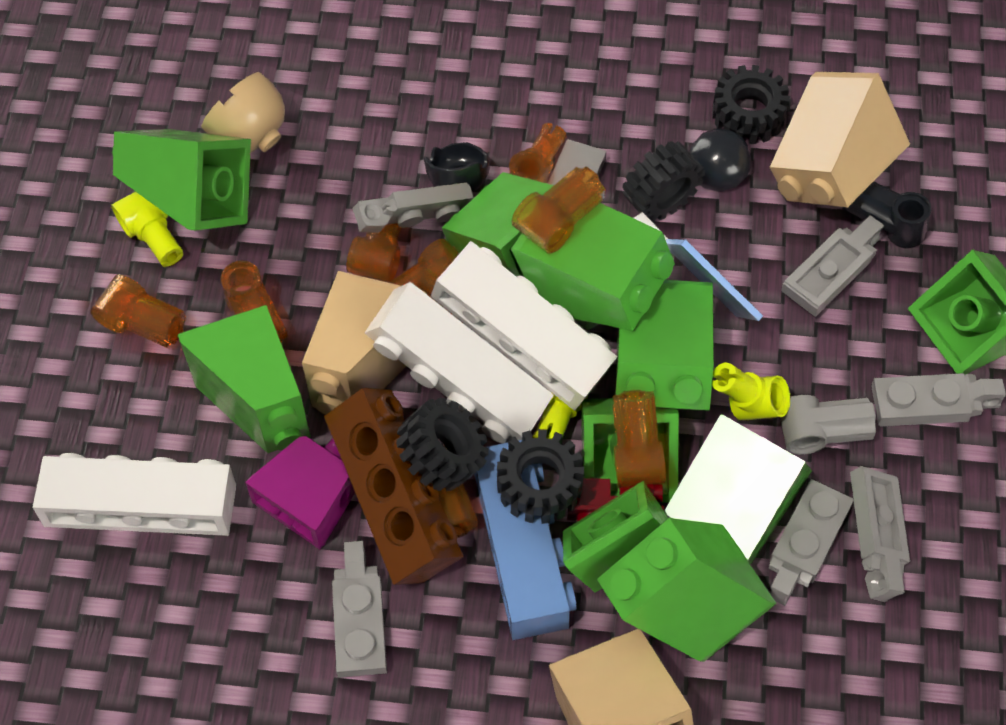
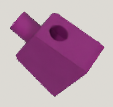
[245,436,355,550]

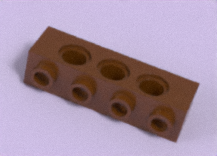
[324,388,464,585]

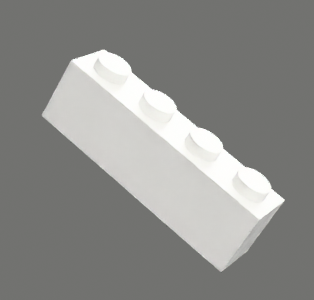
[430,241,618,411]
[365,282,554,444]
[33,453,236,536]

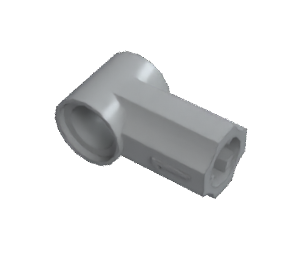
[780,395,876,455]

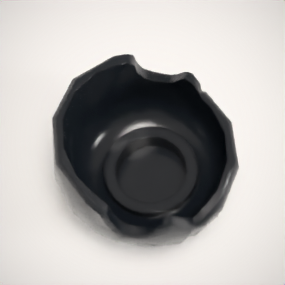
[689,128,751,192]
[423,142,490,192]

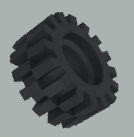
[712,65,790,144]
[622,141,705,222]
[396,398,489,491]
[497,429,584,524]

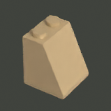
[770,72,910,207]
[302,271,425,415]
[549,629,694,725]

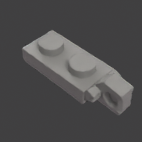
[352,183,474,233]
[781,215,884,317]
[871,373,1006,427]
[850,466,910,602]
[768,479,854,606]
[332,541,387,678]

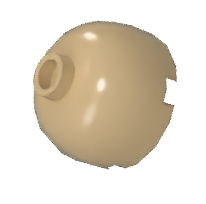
[201,72,285,153]

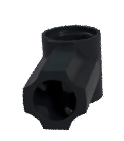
[842,181,932,248]

